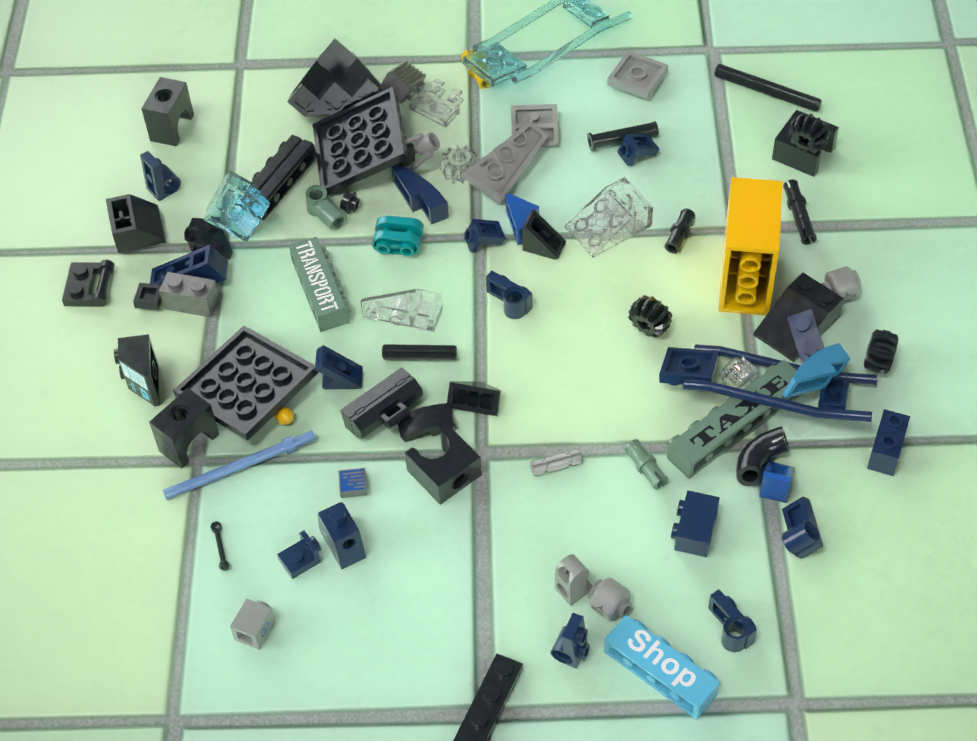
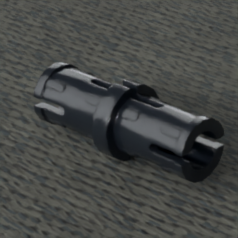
[664,208,696,254]

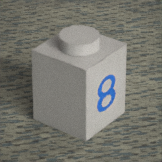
[230,598,275,649]

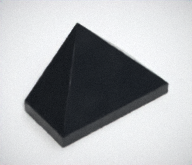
[447,381,501,416]

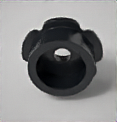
[340,191,360,214]

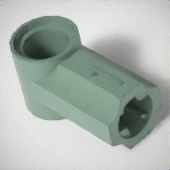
[305,185,347,231]

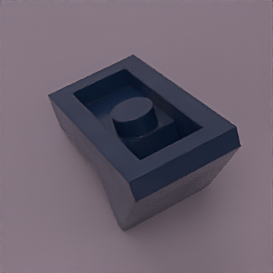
[315,345,363,390]

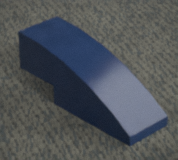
[391,164,449,225]

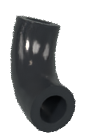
[736,426,789,486]

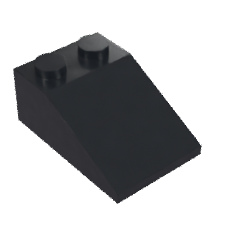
[753,272,844,362]

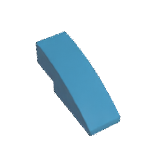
[782,343,851,398]

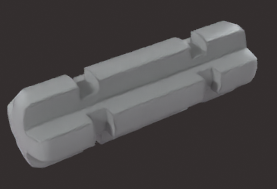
[530,448,582,476]

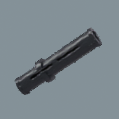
[783,179,817,245]

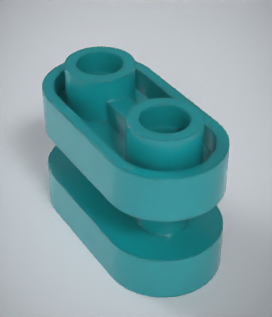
[372,216,424,256]

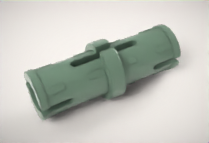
[624,439,669,490]

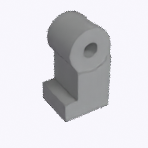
[555,554,592,606]

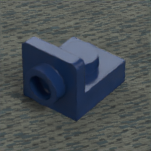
[618,134,659,166]
[464,219,505,252]
[277,530,321,579]

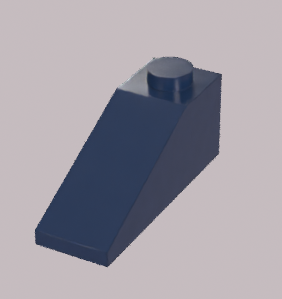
[150,245,228,285]

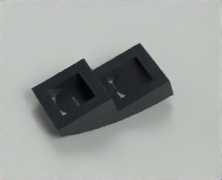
[398,403,456,442]

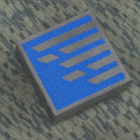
[338,468,367,498]

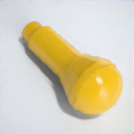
[273,407,294,425]

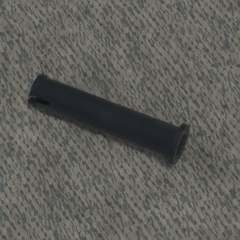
[587,121,659,151]

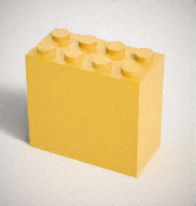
[718,177,783,316]

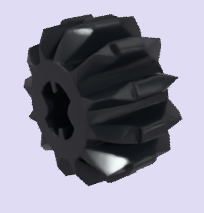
[787,113,830,154]
[628,295,673,338]
[864,329,899,374]

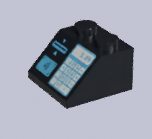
[114,334,160,406]

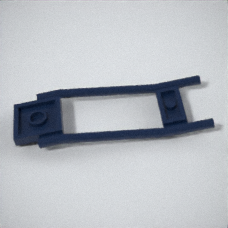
[659,344,877,422]

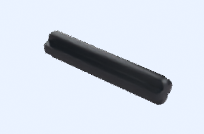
[382,344,457,360]

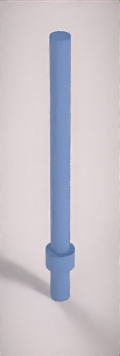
[163,430,316,500]

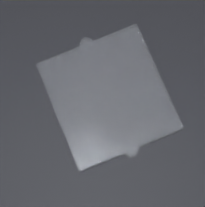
[774,392,827,439]

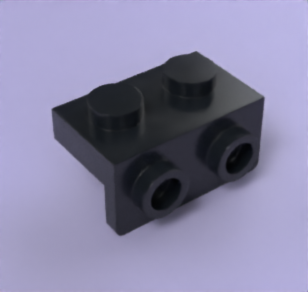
[184,218,233,260]

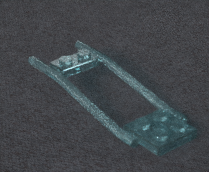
[463,0,632,87]

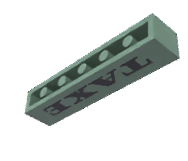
[667,360,803,479]

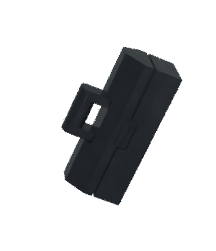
[340,367,424,439]

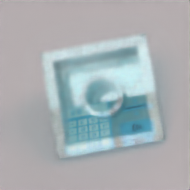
[204,170,270,242]

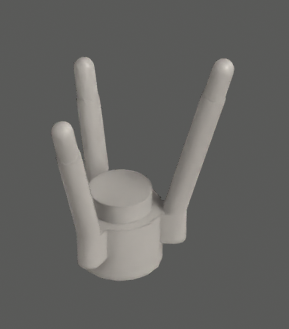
[405,132,440,172]

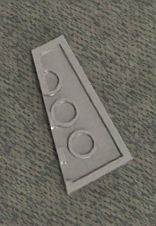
[461,121,548,204]

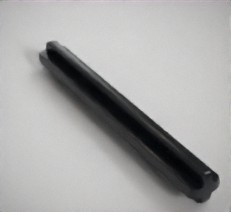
[714,64,822,112]

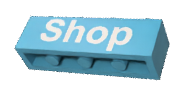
[604,615,720,720]

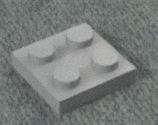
[607,50,668,100]

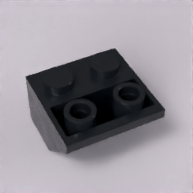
[106,194,166,253]

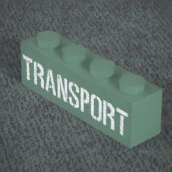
[289,237,351,332]

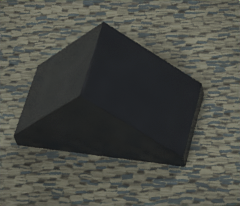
[522,210,566,260]

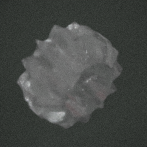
[440,145,480,184]

